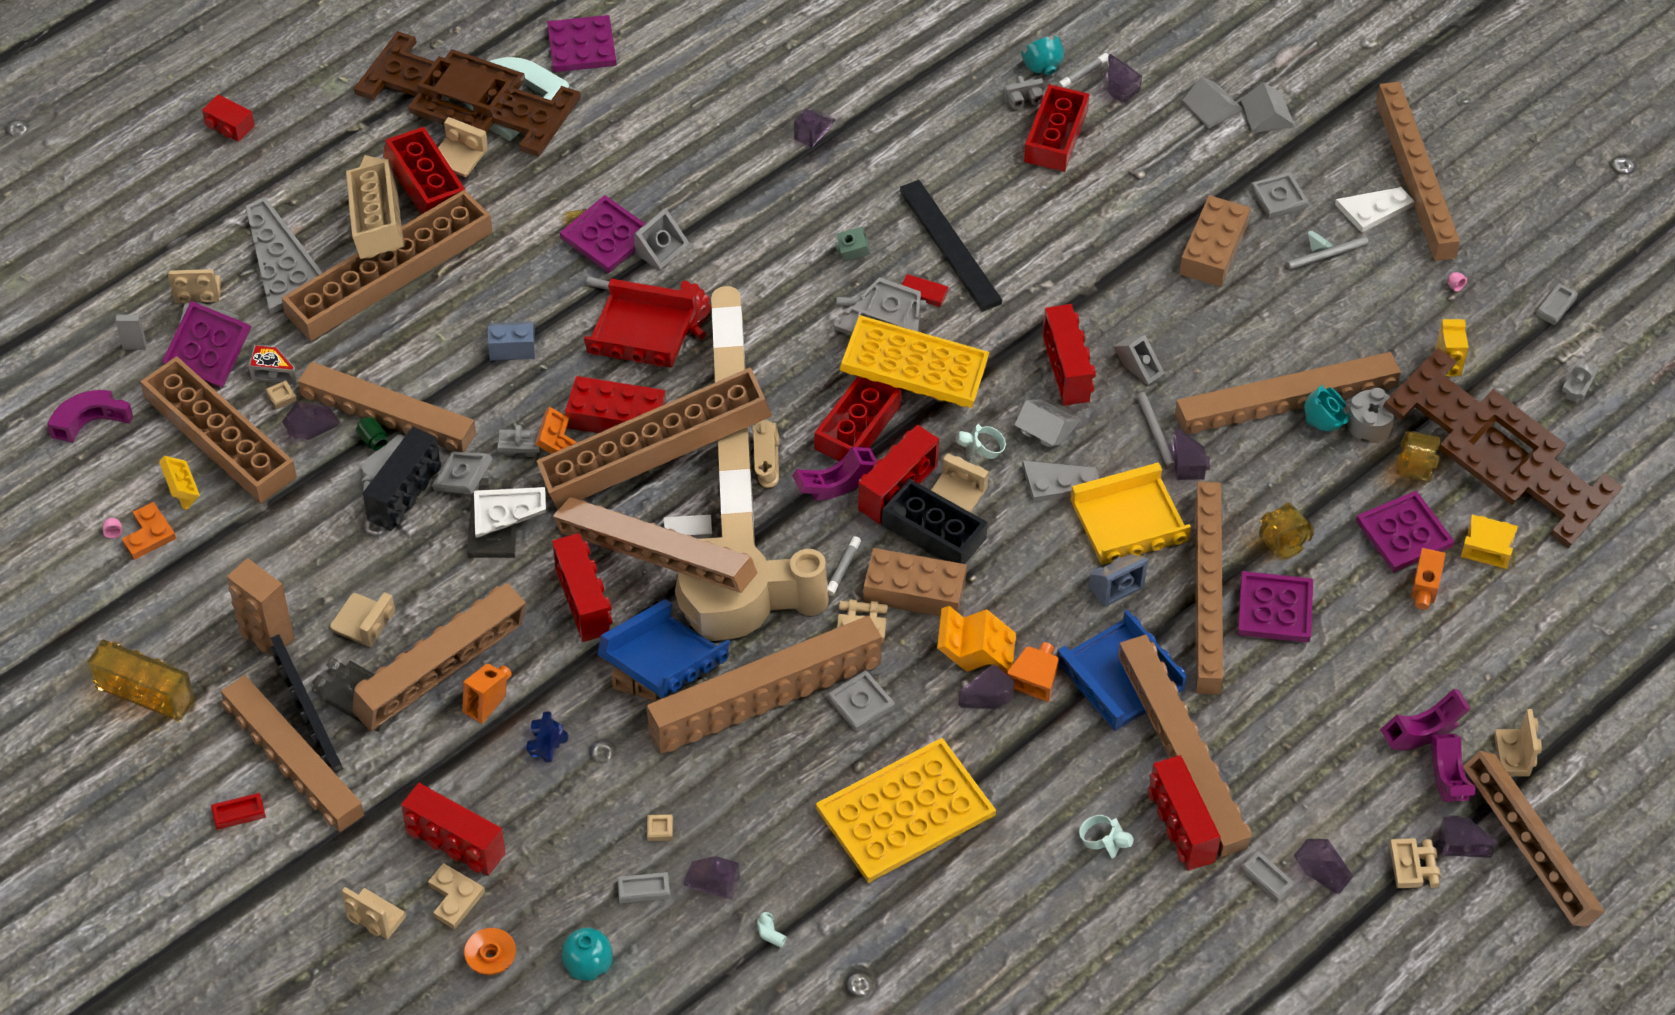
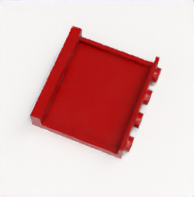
[584,279,698,368]

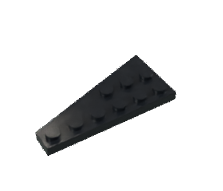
[269,634,344,773]

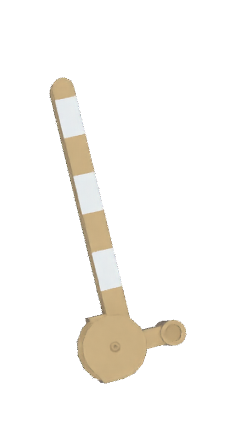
[675,286,829,641]

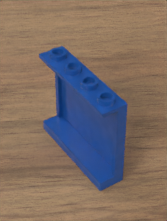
[598,599,730,698]
[1057,610,1187,731]

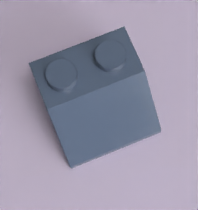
[488,321,535,361]
[1089,554,1148,607]

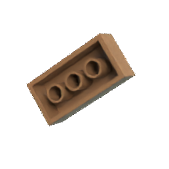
[1179,195,1251,287]
[863,548,967,616]
[226,558,295,656]

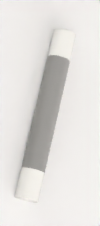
[1057,53,1110,88]
[828,536,861,596]

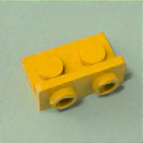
[159,456,200,510]

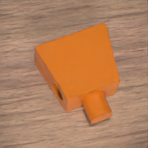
[1411,548,1446,610]
[1006,642,1059,702]
[462,664,512,724]

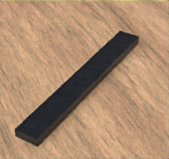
[900,180,1002,312]

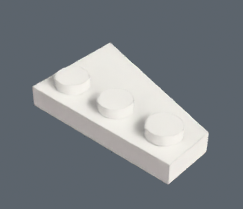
[1335,187,1415,233]
[474,487,546,538]

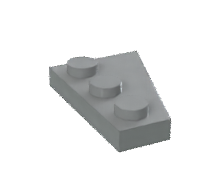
[1022,461,1099,503]

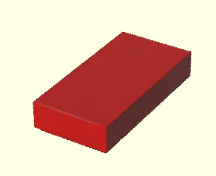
[902,274,949,307]
[211,793,266,830]

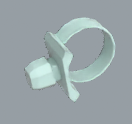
[955,424,1006,460]
[1079,815,1134,859]

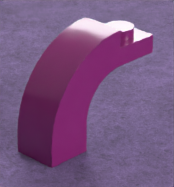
[47,390,133,443]
[792,447,877,500]
[1380,689,1471,750]
[1431,733,1475,802]

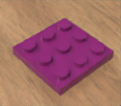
[547,15,617,72]
[560,195,645,273]
[162,301,252,388]
[1356,490,1455,573]
[1238,571,1313,643]

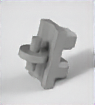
[1004,75,1043,109]
[1562,359,1599,403]
[497,425,540,457]

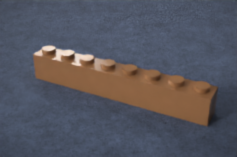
[298,361,476,452]
[221,675,364,832]
[1463,751,1605,927]

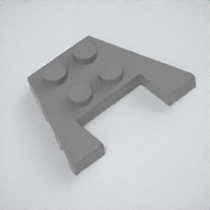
[834,277,921,336]

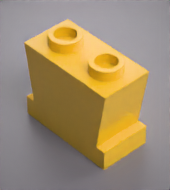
[1435,319,1469,377]
[1461,514,1518,569]

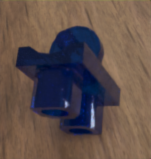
[526,711,569,763]

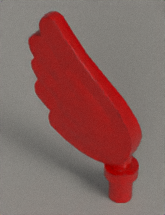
[681,281,712,339]

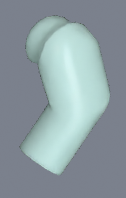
[757,912,786,948]

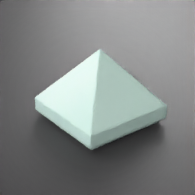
[1308,231,1333,252]

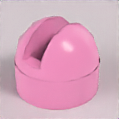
[1447,272,1467,292]
[103,518,122,539]

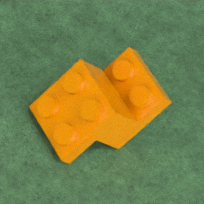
[937,606,1016,676]

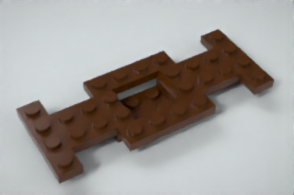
[354,31,581,157]
[1383,348,1623,548]

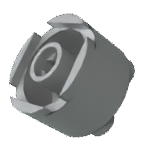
[1347,388,1396,443]

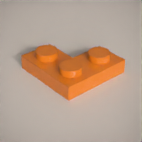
[535,407,578,454]
[122,501,176,560]

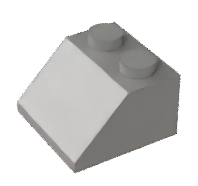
[1015,399,1080,447]

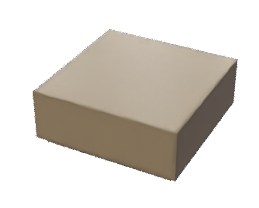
[265,380,297,410]
[647,815,673,841]

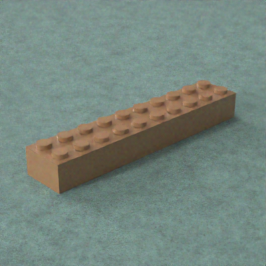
[281,190,493,342]
[536,367,772,510]
[647,615,882,754]

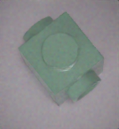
[835,226,871,261]

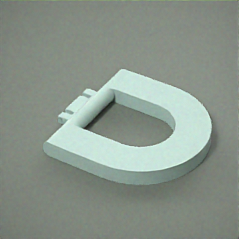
[464,57,569,141]

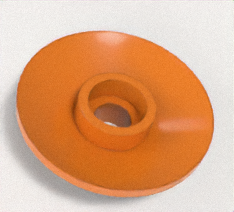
[464,928,516,975]

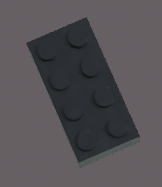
[363,426,441,531]
[882,478,988,564]

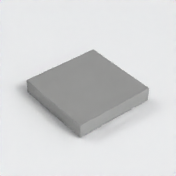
[1250,172,1309,219]
[432,452,493,494]
[827,670,895,732]

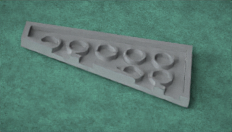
[246,197,323,315]

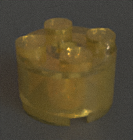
[1396,431,1440,482]
[1259,502,1314,559]

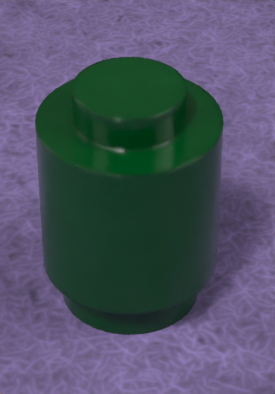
[356,417,388,451]

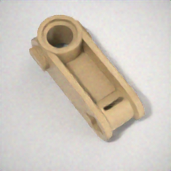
[752,420,779,488]

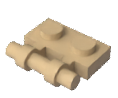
[837,599,888,643]
[1389,838,1441,888]

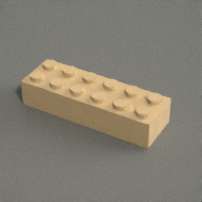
[346,159,404,259]

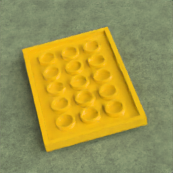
[839,315,990,408]
[816,738,996,883]

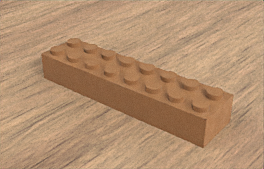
[140,356,297,504]
[352,582,526,732]

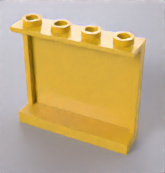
[1070,462,1191,565]

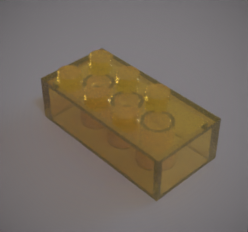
[87,639,195,722]

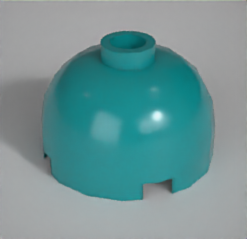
[1021,36,1064,75]
[1304,385,1349,432]
[561,928,613,981]

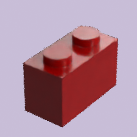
[202,94,255,142]

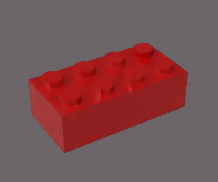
[1024,84,1090,172]
[383,127,466,215]
[1042,304,1096,406]
[565,376,666,433]
[814,376,901,462]
[858,424,939,524]
[552,533,613,643]
[1147,755,1221,871]
[401,783,506,876]

